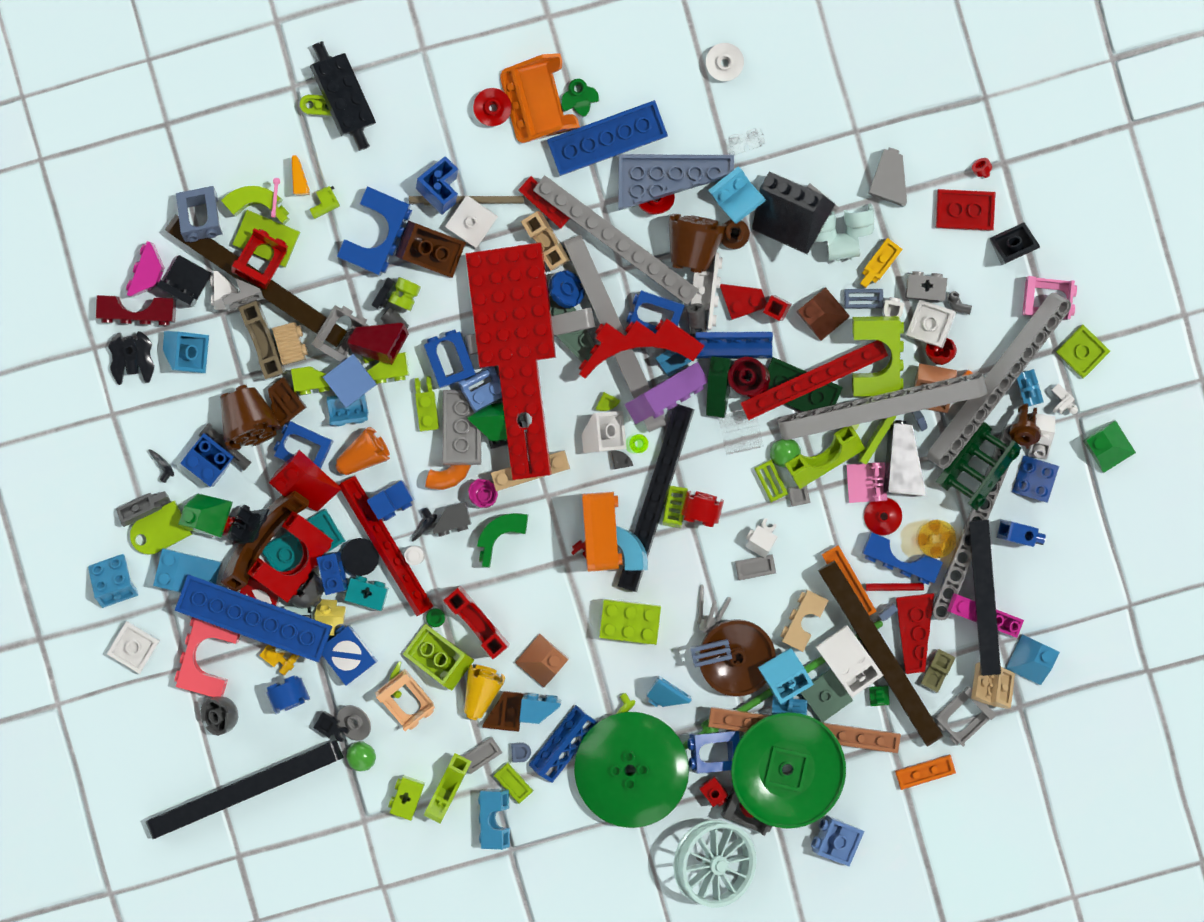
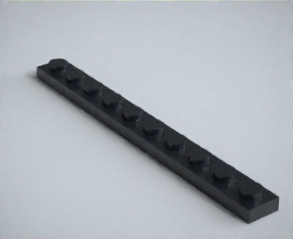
[617,404,695,592]

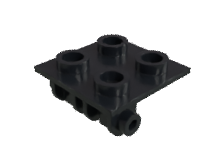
[227,505,269,545]

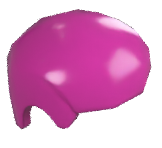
[468,479,498,508]

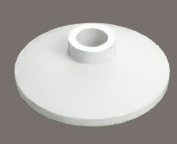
[706,43,744,81]

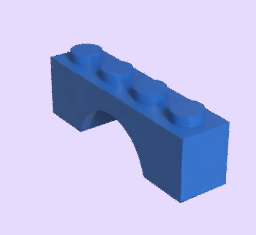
[862,532,943,585]

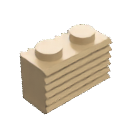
[272,322,308,366]

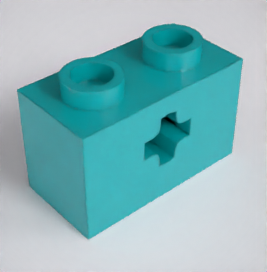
[344,575,389,611]

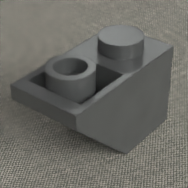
[433,502,472,537]

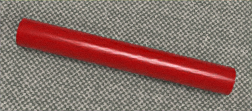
[866,583,924,591]

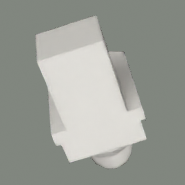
[1052,383,1078,414]

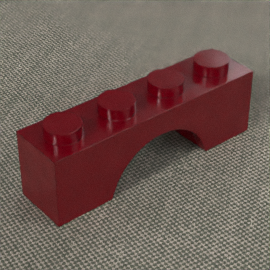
[96,295,176,326]

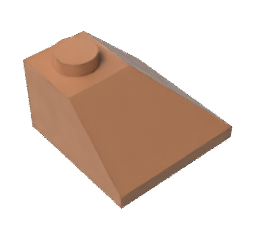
[515,634,569,687]

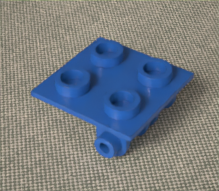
[1012,456,1060,503]

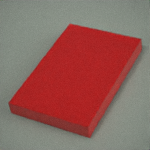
[936,189,996,231]

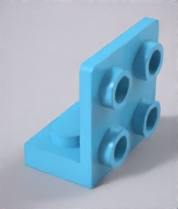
[709,166,765,224]

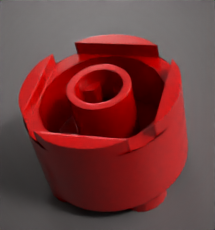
[681,491,724,527]

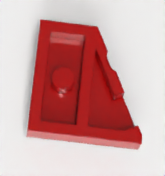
[720,284,767,320]

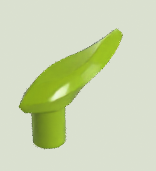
[388,661,402,698]
[616,693,635,714]

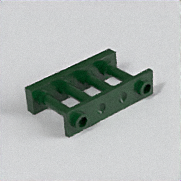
[935,422,1021,511]

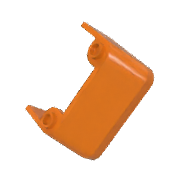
[582,491,623,572]

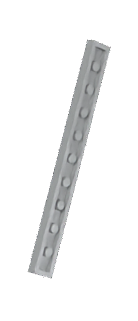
[533,175,699,305]

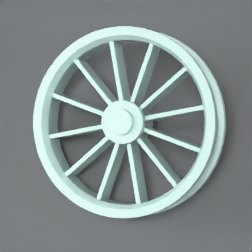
[673,820,756,908]

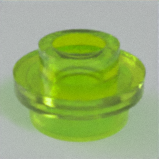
[629,434,649,453]

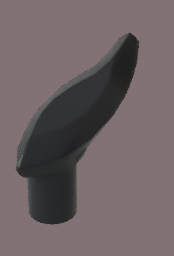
[148,449,174,483]
[411,508,437,542]

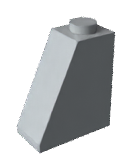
[868,147,907,207]

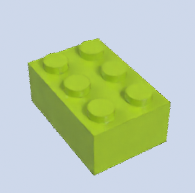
[599,599,661,645]

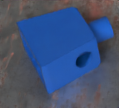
[996,519,1046,547]

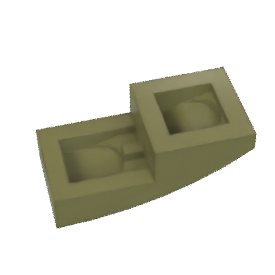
[920,649,956,693]

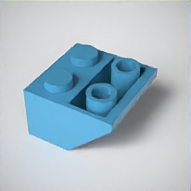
[520,693,561,724]

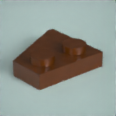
[268,377,307,428]
[482,691,524,732]

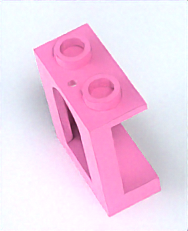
[1022,276,1077,320]

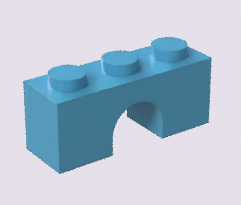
[478,789,510,850]

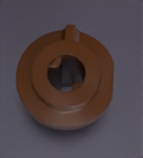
[721,219,750,249]
[1010,403,1041,449]

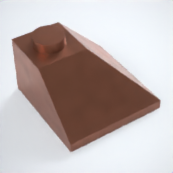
[797,287,850,341]

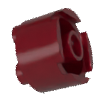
[728,357,770,398]

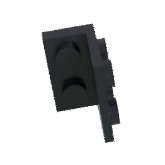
[157,255,212,307]

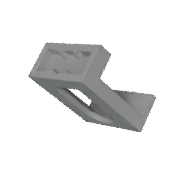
[311,305,369,363]
[935,686,996,747]

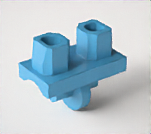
[1016,369,1044,407]
[772,697,807,715]

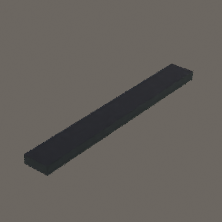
[969,520,1001,676]

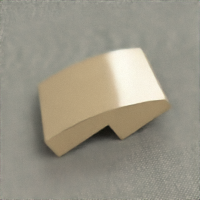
[971,662,1015,709]

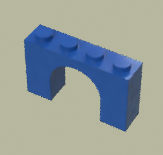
[337,186,412,276]

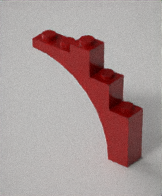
[578,319,704,379]

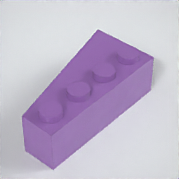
[624,362,708,424]

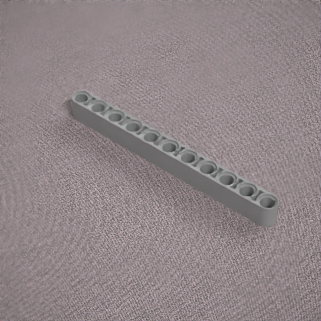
[563,234,666,432]
[927,292,1071,469]
[777,373,987,440]
[932,424,1014,620]

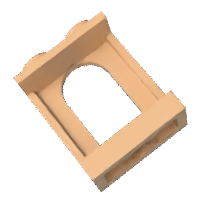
[375,669,435,731]

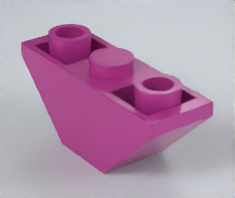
[126,241,165,297]

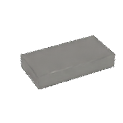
[735,554,776,580]
[462,737,502,774]

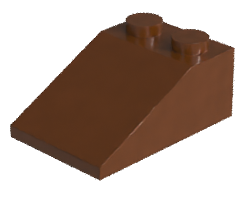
[395,220,466,278]

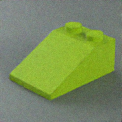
[403,624,474,691]

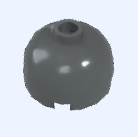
[289,570,324,609]
[200,696,239,736]

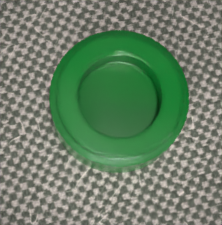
[426,608,446,627]

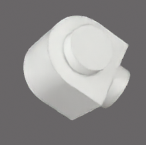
[882,297,904,318]

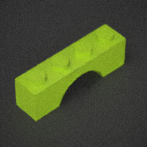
[785,426,865,489]

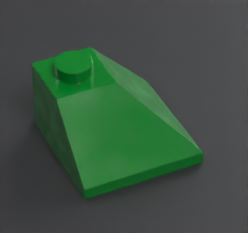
[1083,420,1136,473]
[179,494,233,538]

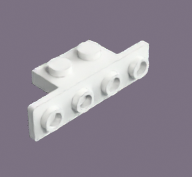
[691,253,723,330]

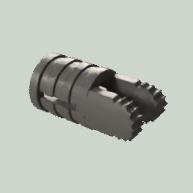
[687,303,707,338]

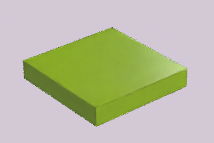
[1056,325,1110,379]

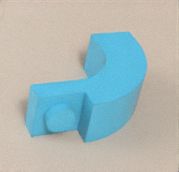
[616,526,648,571]

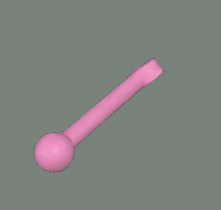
[271,178,280,218]

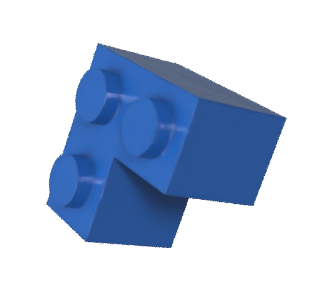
[415,156,458,215]
[367,480,415,521]

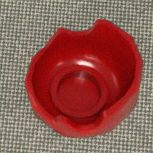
[925,338,957,365]

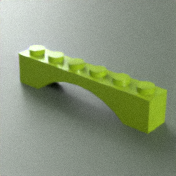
[291,352,410,395]

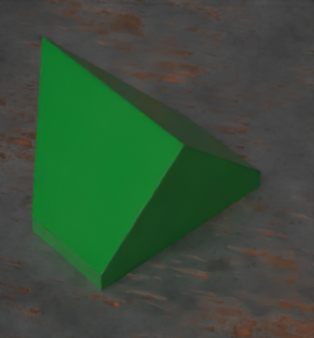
[467,403,507,441]

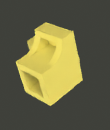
[315,599,346,636]

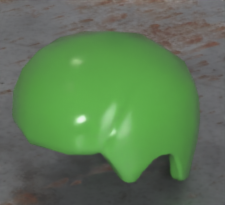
[770,439,801,468]
[346,741,376,772]

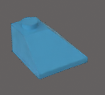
[163,331,209,373]
[1006,634,1060,685]
[647,676,692,707]

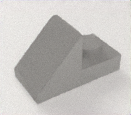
[222,279,264,311]

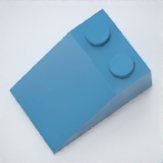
[153,548,222,592]

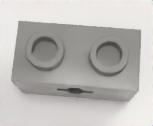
[905,271,947,302]

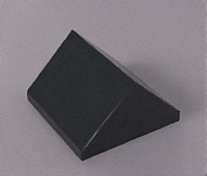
[989,222,1040,265]

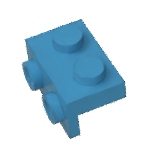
[327,394,369,426]

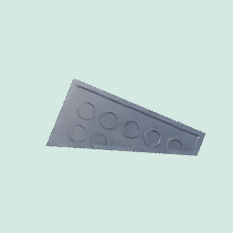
[618,154,734,211]

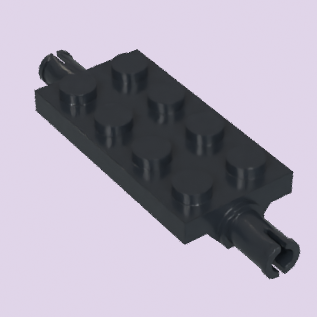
[310,41,376,151]

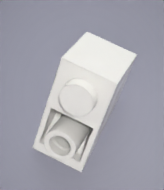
[210,271,240,310]
[1028,414,1055,459]

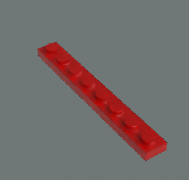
[740,340,888,421]
[339,476,434,616]

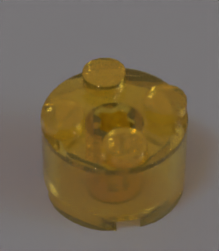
[915,519,956,558]

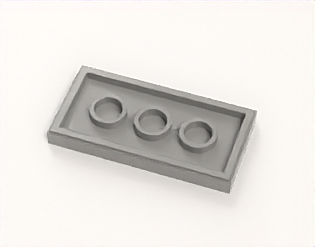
[443,389,482,465]

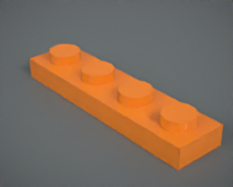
[822,545,877,616]

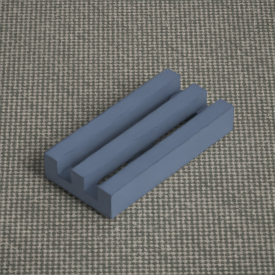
[844,289,883,309]
[690,639,732,667]

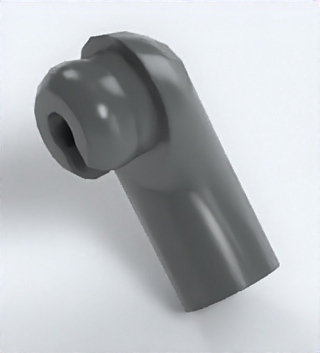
[947,291,972,315]

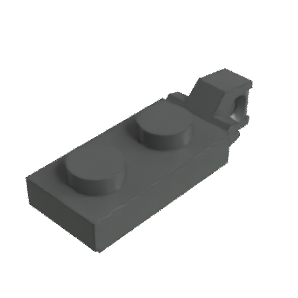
[116,491,171,527]

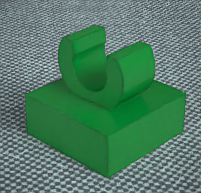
[869,685,890,706]

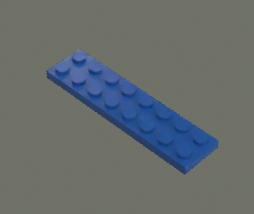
[174,574,333,663]

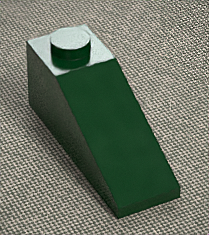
[706,356,734,418]

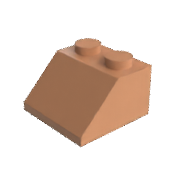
[914,363,957,413]

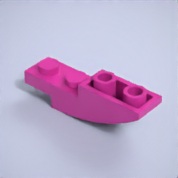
[947,593,1024,638]

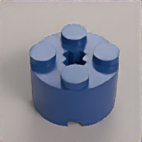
[266,676,310,714]

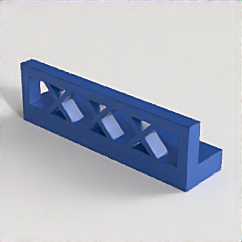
[695,332,773,358]
[529,705,598,783]

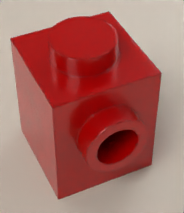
[699,775,729,807]

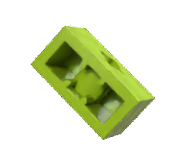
[388,775,426,821]

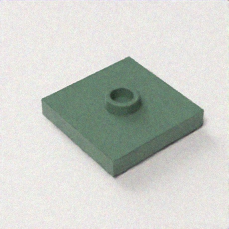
[801,669,853,722]

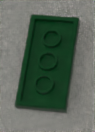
[767,357,843,412]

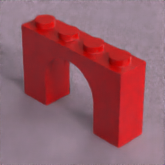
[247,511,333,603]
[443,586,510,659]

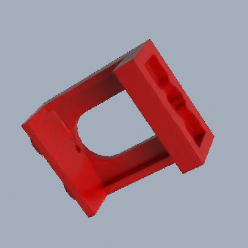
[231,228,288,290]

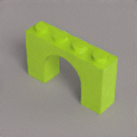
[852,316,904,396]

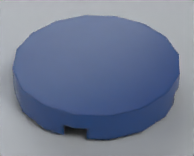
[548,270,584,308]

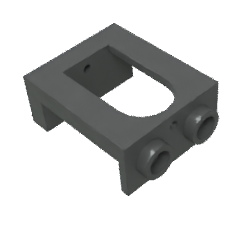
[721,788,772,836]

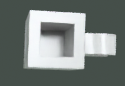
[745,518,778,558]

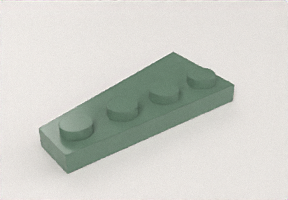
[549,296,595,363]

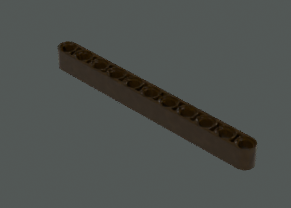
[165,214,347,347]
[818,560,944,747]

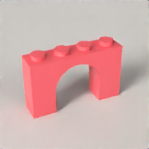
[174,617,241,697]

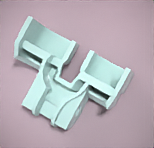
[815,204,875,262]

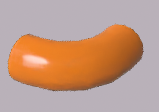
[425,465,471,490]

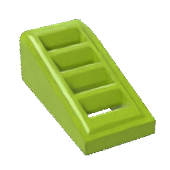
[663,486,688,528]

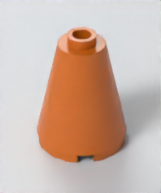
[335,427,390,475]

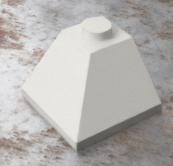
[582,411,627,453]

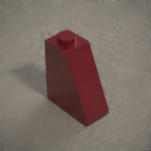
[347,323,409,365]

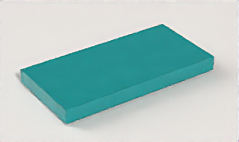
[262,509,346,572]

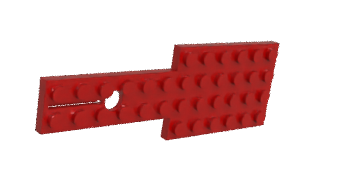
[466,242,556,480]

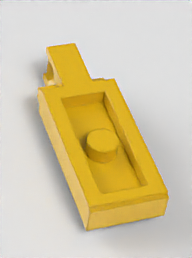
[860,238,903,289]

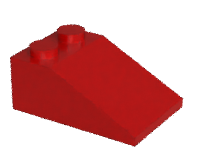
[269,450,342,512]

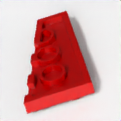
[896,593,934,674]

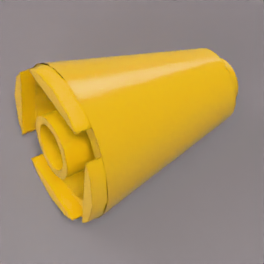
[464,664,506,720]

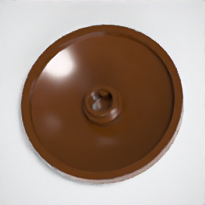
[699,619,776,696]

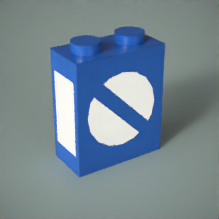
[322,625,378,686]

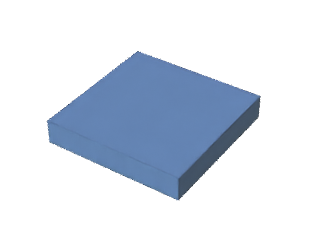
[323,354,377,408]

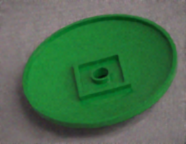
[574,712,689,828]
[731,712,846,829]

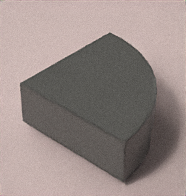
[611,450,633,469]

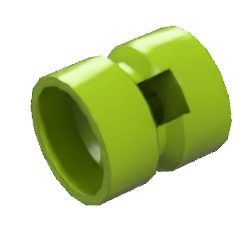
[388,277,421,311]

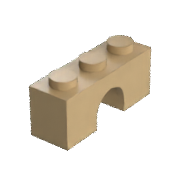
[521,211,571,271]
[780,589,829,652]

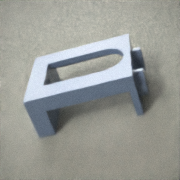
[176,186,223,242]

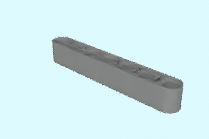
[464,308,595,355]

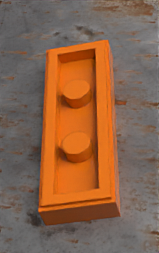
[895,754,956,790]

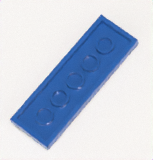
[547,100,668,176]

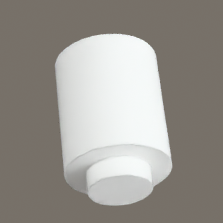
[404,545,425,565]

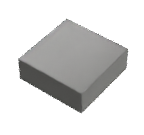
[788,485,810,507]

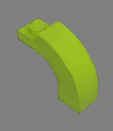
[221,186,290,225]
[424,753,472,824]

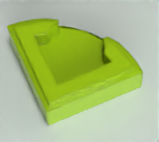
[596,392,621,411]

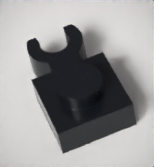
[371,277,395,310]
[313,711,350,742]

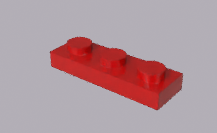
[518,176,570,229]

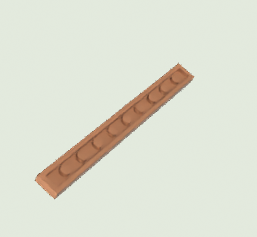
[708,707,901,753]

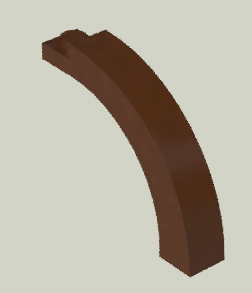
[221,491,309,592]

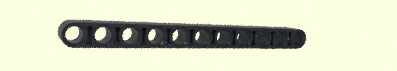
[145,740,344,839]

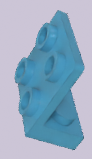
[88,554,138,608]

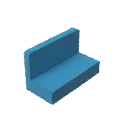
[656,350,692,377]

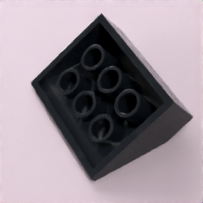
[752,171,835,255]

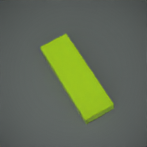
[857,416,896,465]

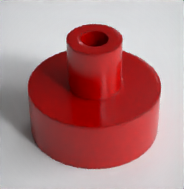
[972,158,992,178]

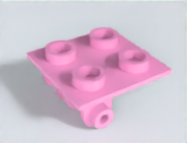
[846,462,887,503]

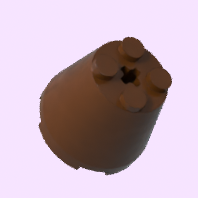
[669,214,727,273]
[220,385,281,450]

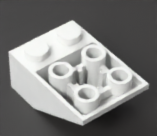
[816,625,884,698]

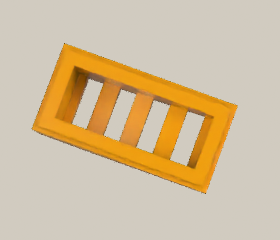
[292,155,310,196]

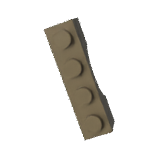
[238,301,286,380]

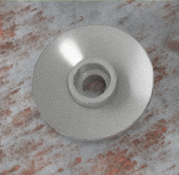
[337,705,371,741]

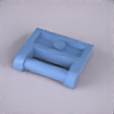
[458,367,502,413]

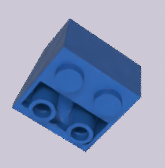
[180,433,234,487]

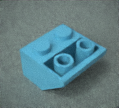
[758,648,814,704]

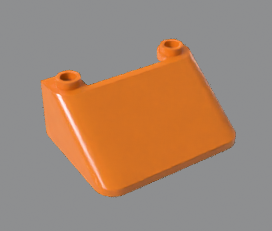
[500,53,580,143]

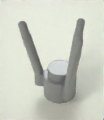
[697,585,731,633]

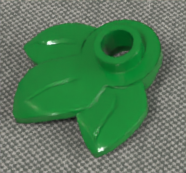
[562,79,599,117]

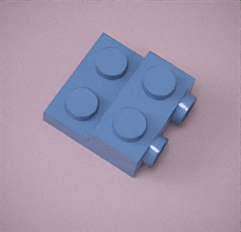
[811,815,865,867]

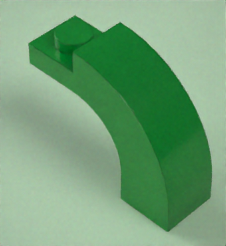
[477,513,529,568]

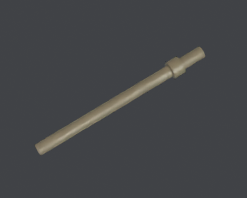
[409,196,524,206]

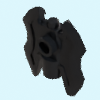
[108,331,154,385]

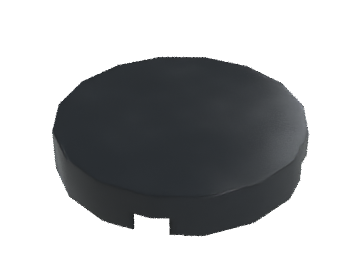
[341,538,379,576]

